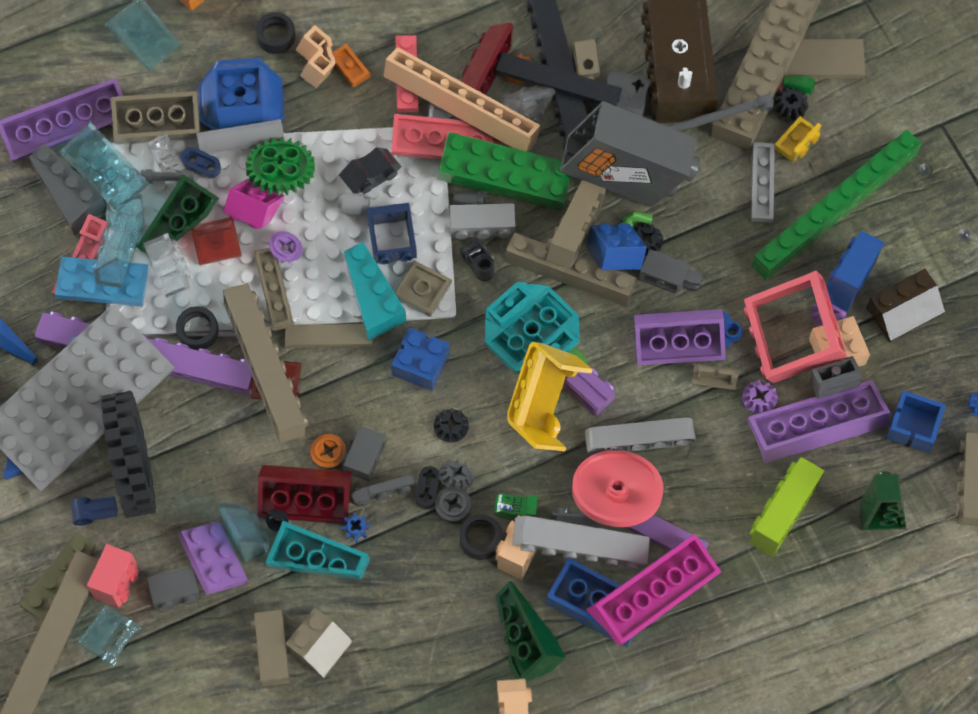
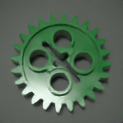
[245,137,315,196]

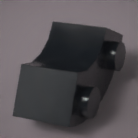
[338,147,402,194]

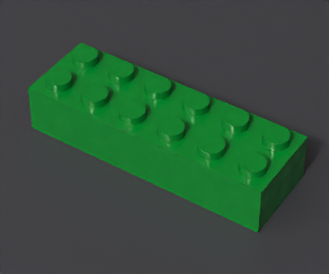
[437,132,570,211]

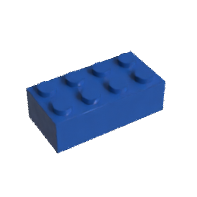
[546,559,634,648]

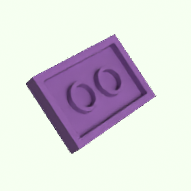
[178,522,248,595]

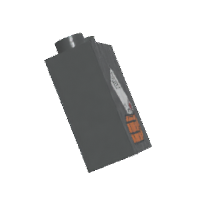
[560,101,700,207]

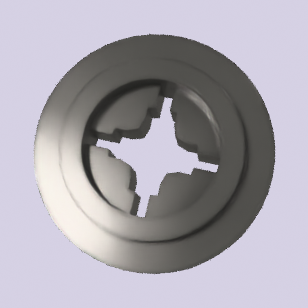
[438,460,475,490]
[435,487,471,523]

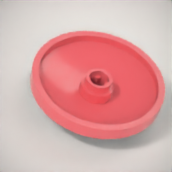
[572,450,663,527]

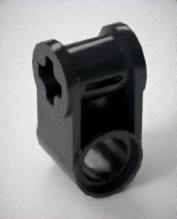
[459,238,494,281]

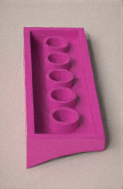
[586,534,721,646]

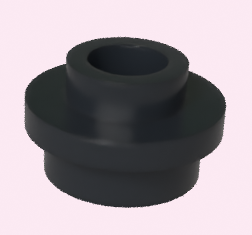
[266,509,289,532]

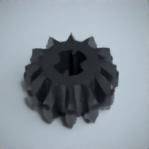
[773,86,809,122]

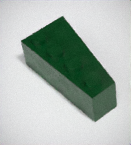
[859,471,907,530]

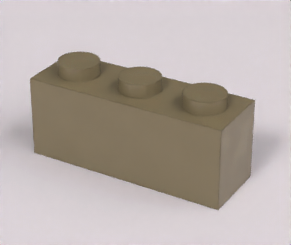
[251,610,290,687]

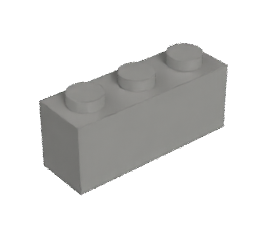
[450,204,515,240]

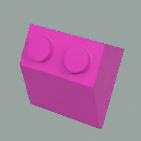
[223,179,285,229]

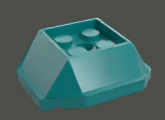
[485,282,579,374]

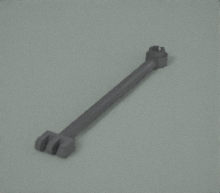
[667,94,774,131]

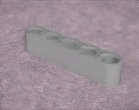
[585,418,696,455]

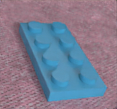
[54,257,149,307]

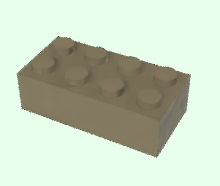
[111,91,201,144]

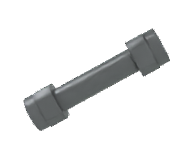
[141,169,194,184]

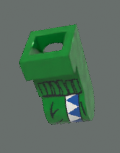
[494,494,538,520]

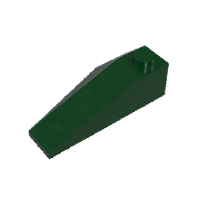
[136,175,219,259]
[496,581,566,682]

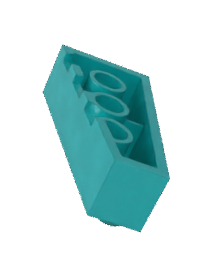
[344,242,406,341]
[265,521,370,580]

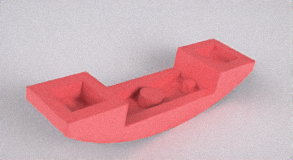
[52,214,109,301]

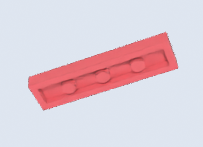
[396,35,419,112]

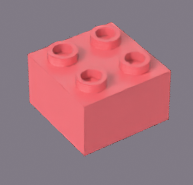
[87,544,139,608]

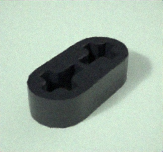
[416,466,440,510]

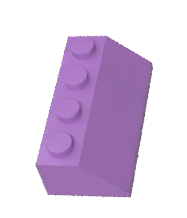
[634,309,726,365]

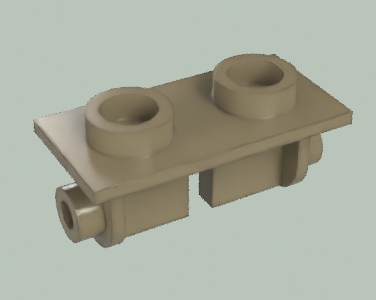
[692,364,739,390]

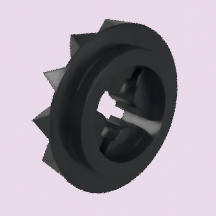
[634,223,663,256]
[433,408,469,443]

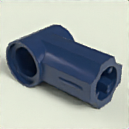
[71,496,118,526]

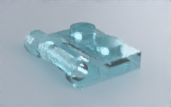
[78,604,140,666]

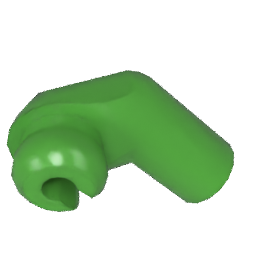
[621,210,653,227]

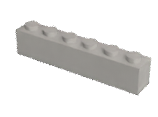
[512,516,650,569]

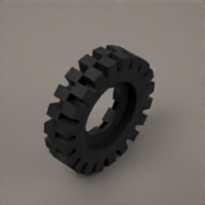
[101,390,156,518]

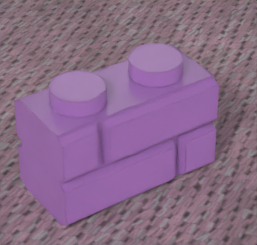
[564,366,615,416]

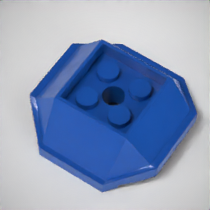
[198,58,285,131]

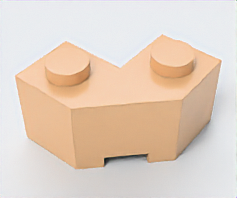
[296,25,336,88]
[497,679,532,714]

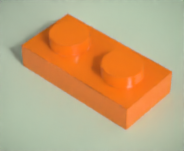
[332,43,370,87]

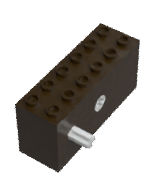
[641,0,718,123]

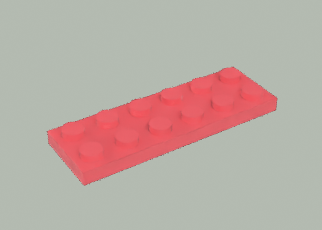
[391,114,512,160]

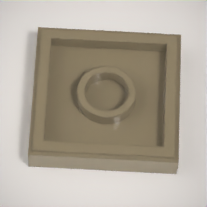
[395,260,452,317]

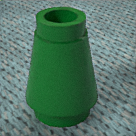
[783,75,816,95]

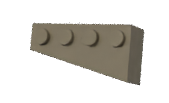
[545,180,606,269]

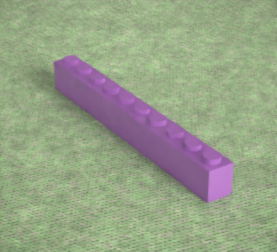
[35,312,254,396]

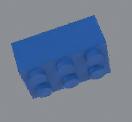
[826,230,885,312]

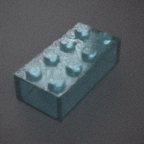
[59,122,150,213]

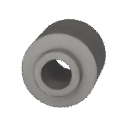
[338,192,370,216]

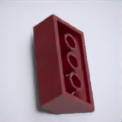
[461,22,513,95]
[257,465,352,524]

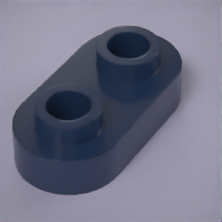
[181,147,221,179]

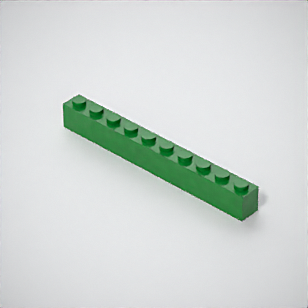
[752,129,922,281]

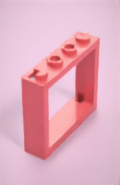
[744,271,847,384]

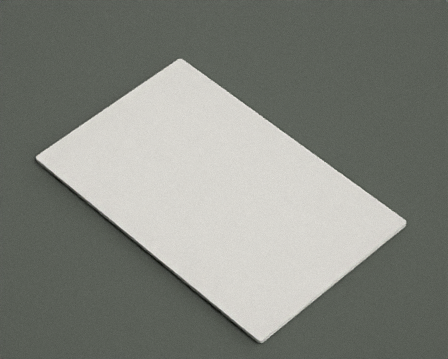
[106,127,456,336]

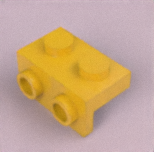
[774,116,822,163]

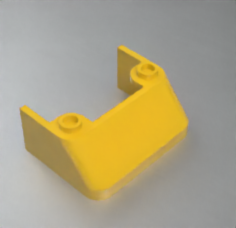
[507,342,592,451]

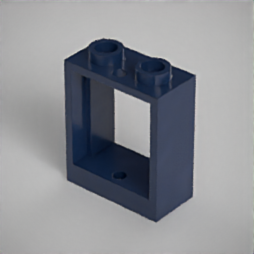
[366,202,417,265]

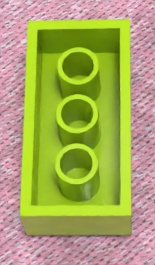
[749,457,824,558]

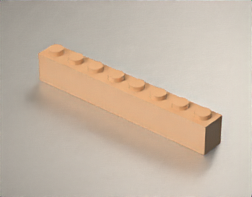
[384,47,540,152]

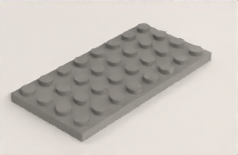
[0,304,175,492]

